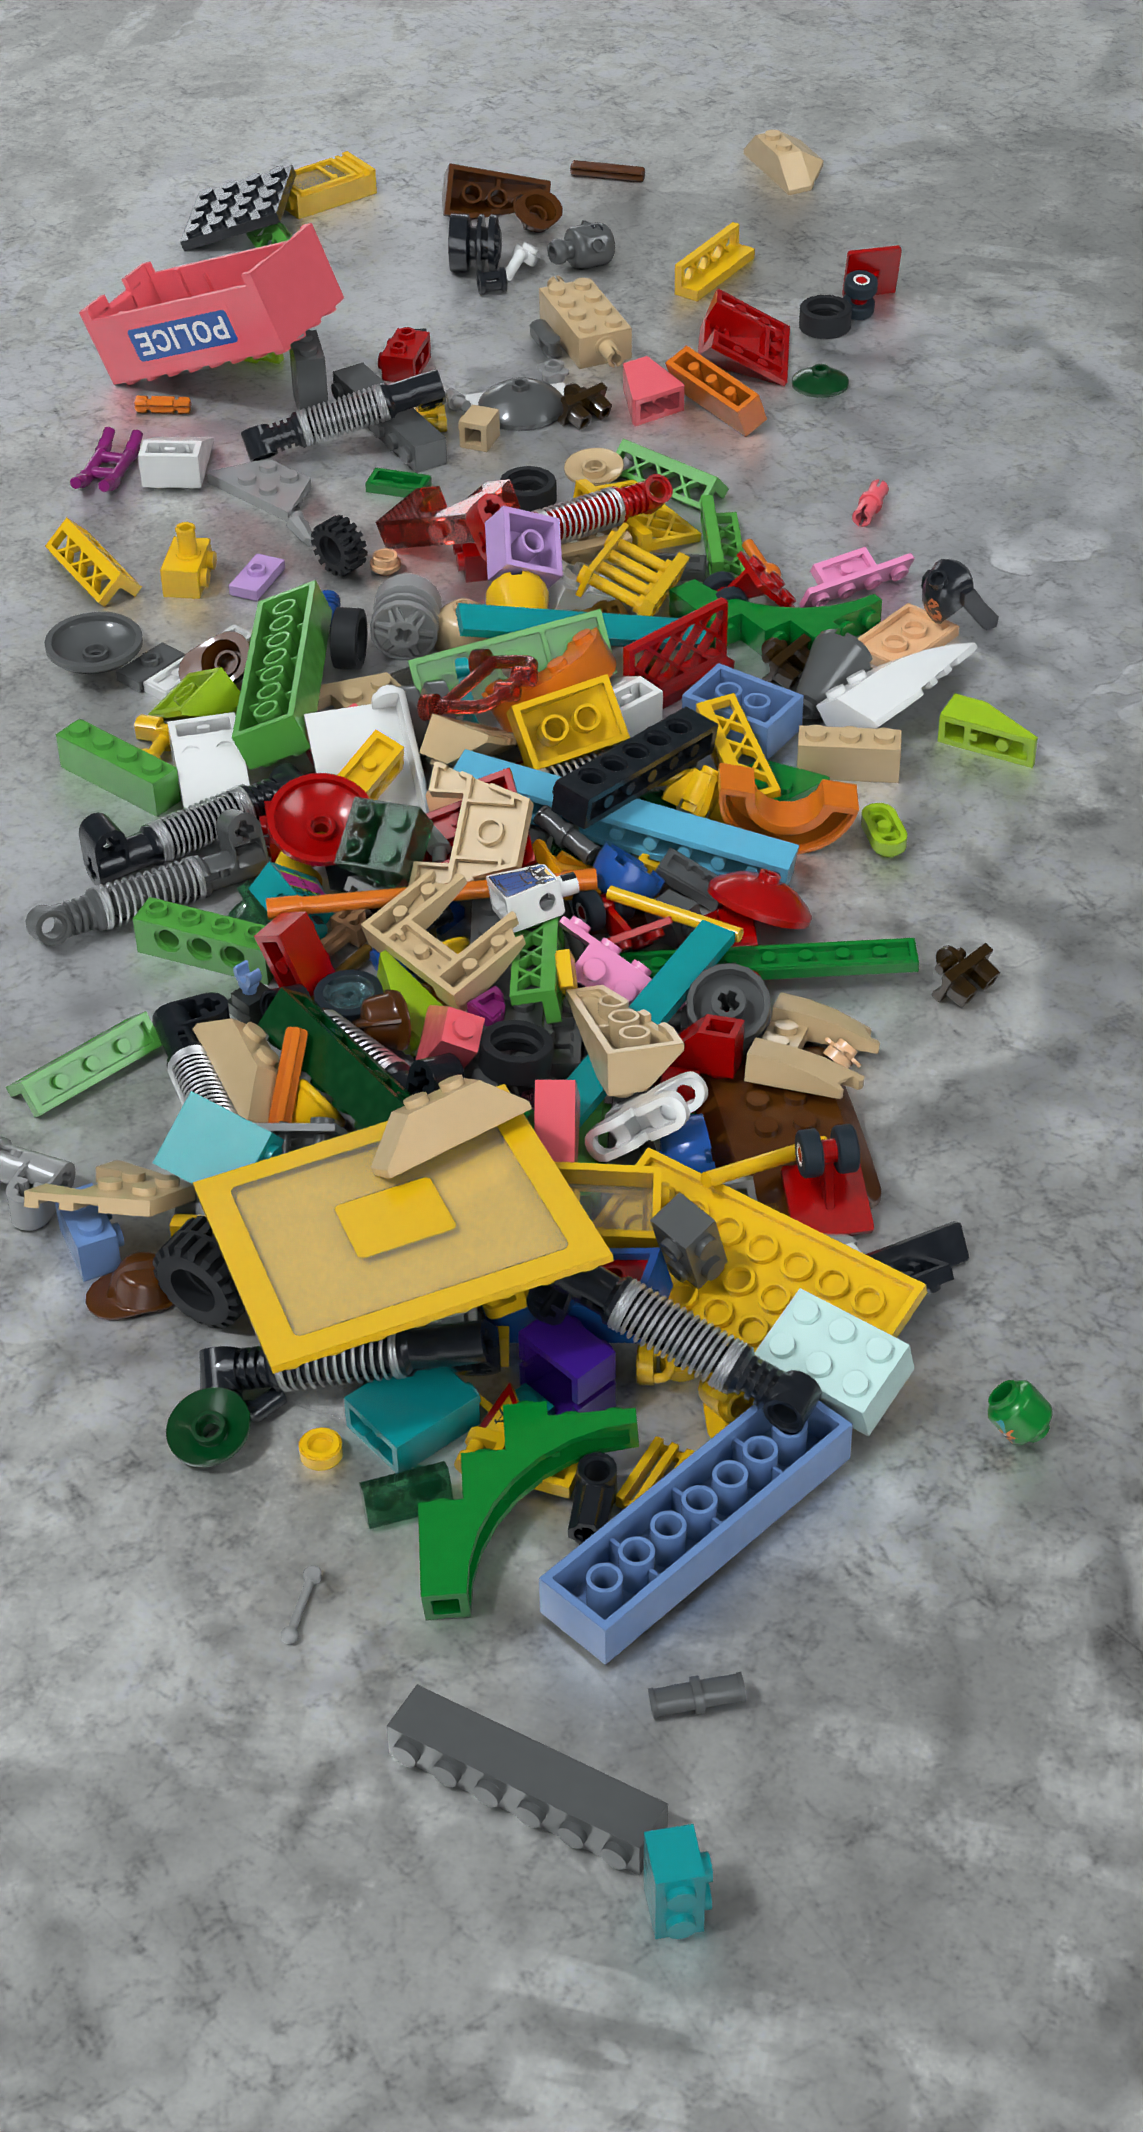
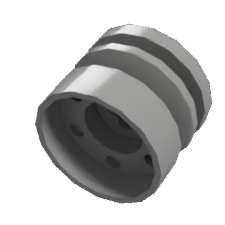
[370,574,442,660]

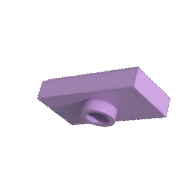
[229,554,285,601]

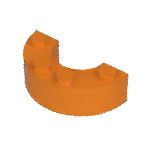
[481,627,617,733]
[718,763,859,855]

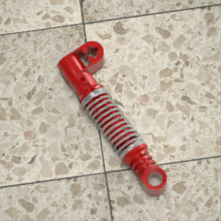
[465,474,673,562]

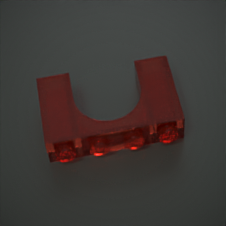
[375,479,520,549]

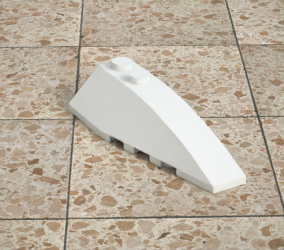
[816,642,978,729]

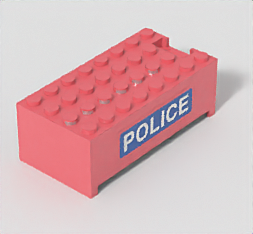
[79,223,344,386]

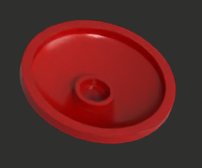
[267,773,375,866]
[707,869,812,929]

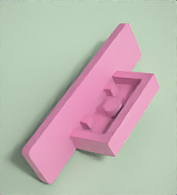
[799,547,915,608]
[558,915,686,1011]

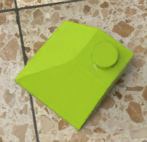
[148,667,240,721]

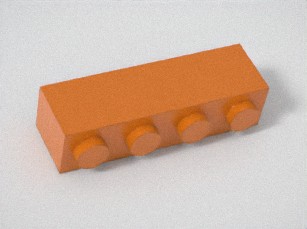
[665,345,767,437]

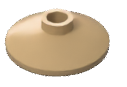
[564,448,624,486]

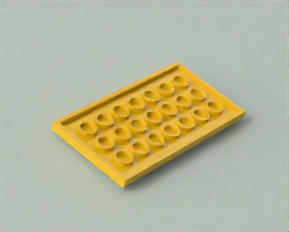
[593,1147,928,1352]

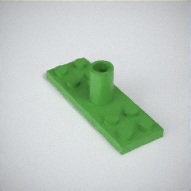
[408,609,618,717]

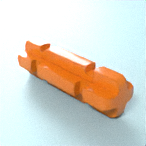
[134,395,191,414]

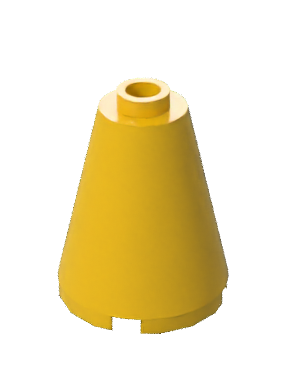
[486,571,549,609]

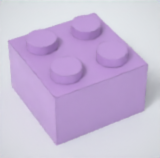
[485,506,563,589]

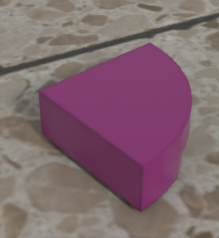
[467,986,506,1027]

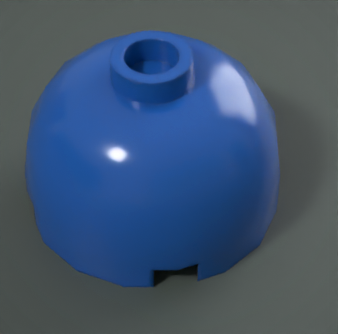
[593,842,666,899]
[657,1113,716,1173]

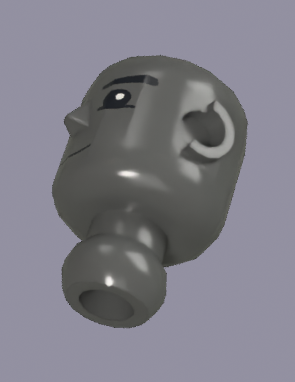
[547,220,615,270]

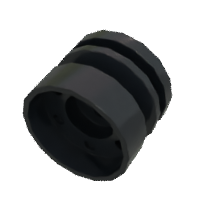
[448,213,502,272]

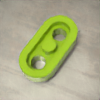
[861,803,907,857]

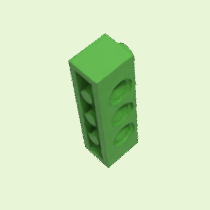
[133,897,274,985]

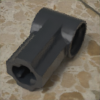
[568,1452,618,1545]

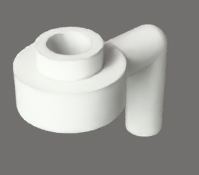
[505,241,540,281]

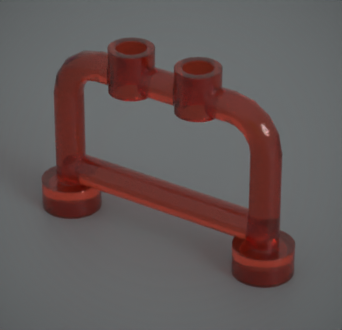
[417,649,539,721]

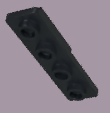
[865,1221,969,1295]

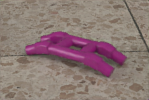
[70,427,143,492]

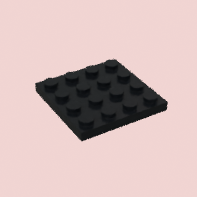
[180,165,296,251]

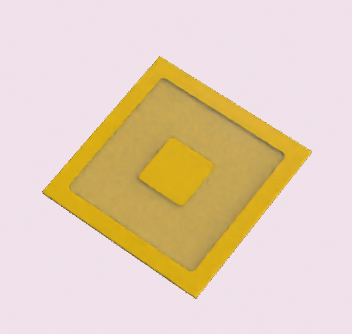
[193,1084,614,1374]

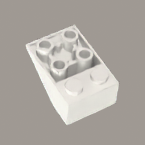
[138,437,214,490]
[548,560,633,611]
[609,676,663,749]
[167,712,250,812]

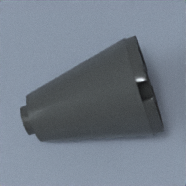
[796,629,873,719]

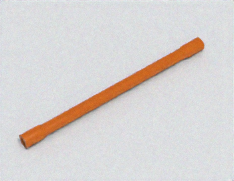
[266,868,598,920]

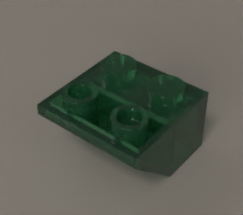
[334,797,434,888]

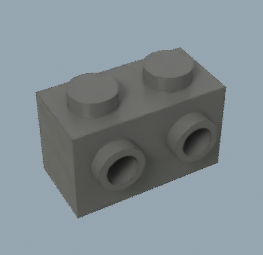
[650,1192,728,1290]

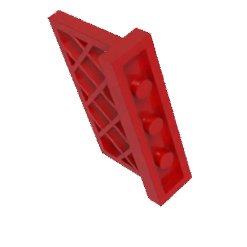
[623,597,735,709]

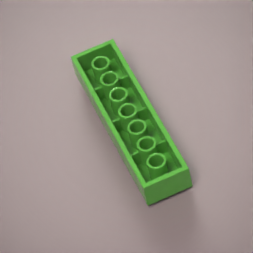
[232,580,332,770]

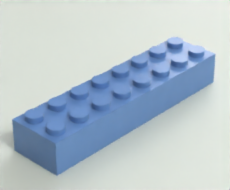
[539,1401,853,1665]

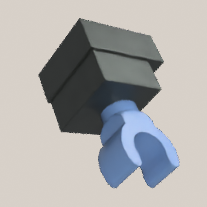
[228,960,270,1025]

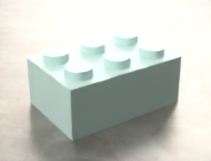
[755,1288,915,1436]

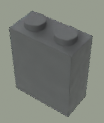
[289,329,328,416]

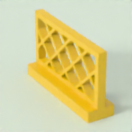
[573,479,702,563]

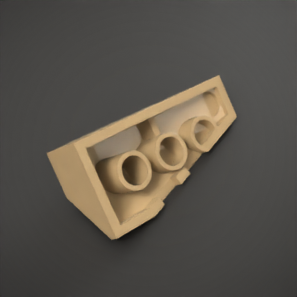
[419,714,518,768]
[566,985,684,1098]

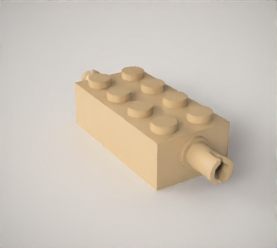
[539,275,632,369]

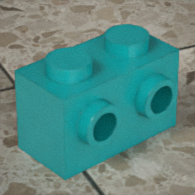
[644,1824,713,1939]

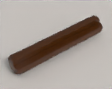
[570,160,645,183]

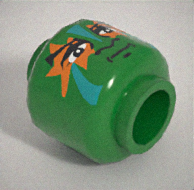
[988,1380,1053,1445]

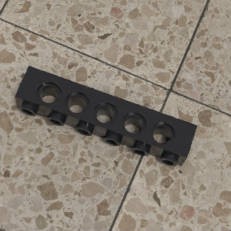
[551,707,718,829]

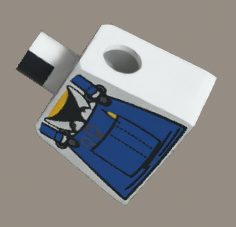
[486,864,580,932]

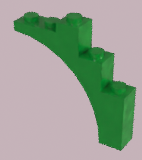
[669,579,882,656]
[418,1400,639,1621]

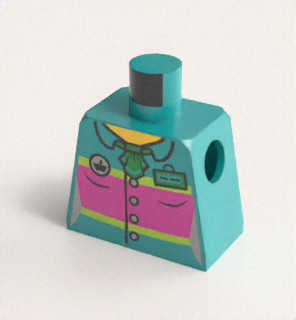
[248,861,334,940]

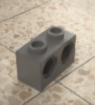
[544,1013,584,1080]

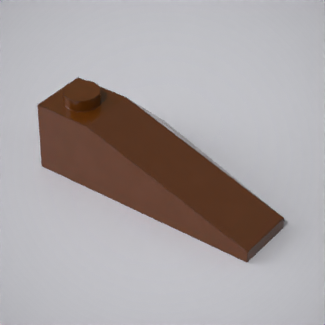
[442,163,551,220]

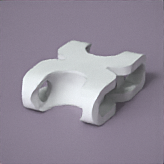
[585,1071,708,1162]

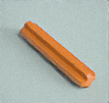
[268,1027,308,1123]

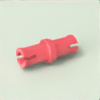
[852,479,889,527]

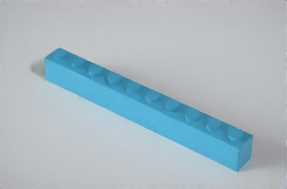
[453,749,799,885]

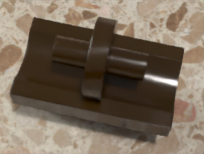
[557,382,612,430]
[761,633,811,690]
[931,943,1001,1008]

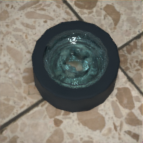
[314,969,384,1030]

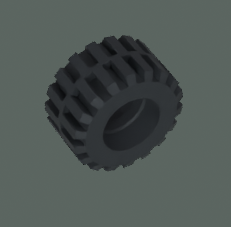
[153,1216,245,1328]

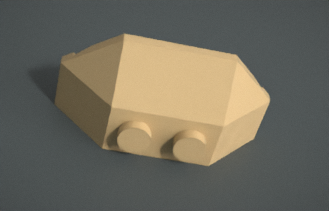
[743,130,824,195]
[193,1018,280,1123]
[371,1075,532,1178]

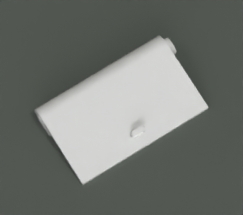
[304,685,429,816]

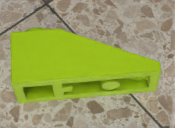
[937,693,1038,768]
[377,950,443,1058]

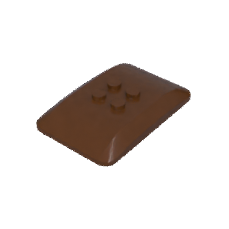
[695,1046,882,1216]

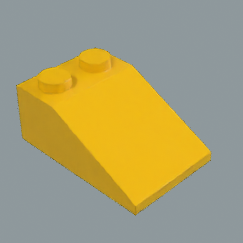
[506,674,630,770]

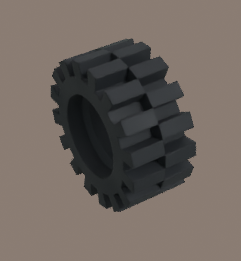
[311,515,368,577]

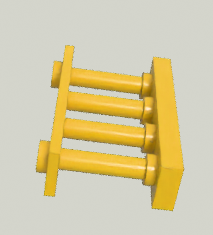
[575,523,690,616]

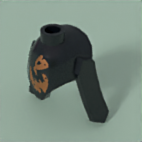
[921,559,999,630]

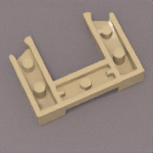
[361,869,526,1011]
[744,992,880,1099]

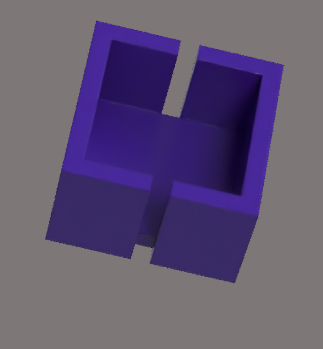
[518,1315,616,1415]

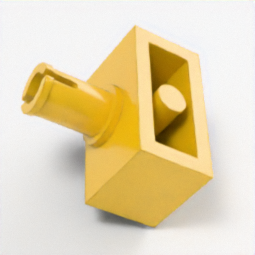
[160,522,217,599]

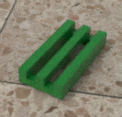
[365,468,432,500]

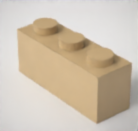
[797,725,902,783]

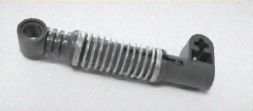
[25,808,269,946]

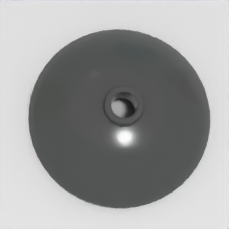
[478,377,563,431]
[44,612,143,674]

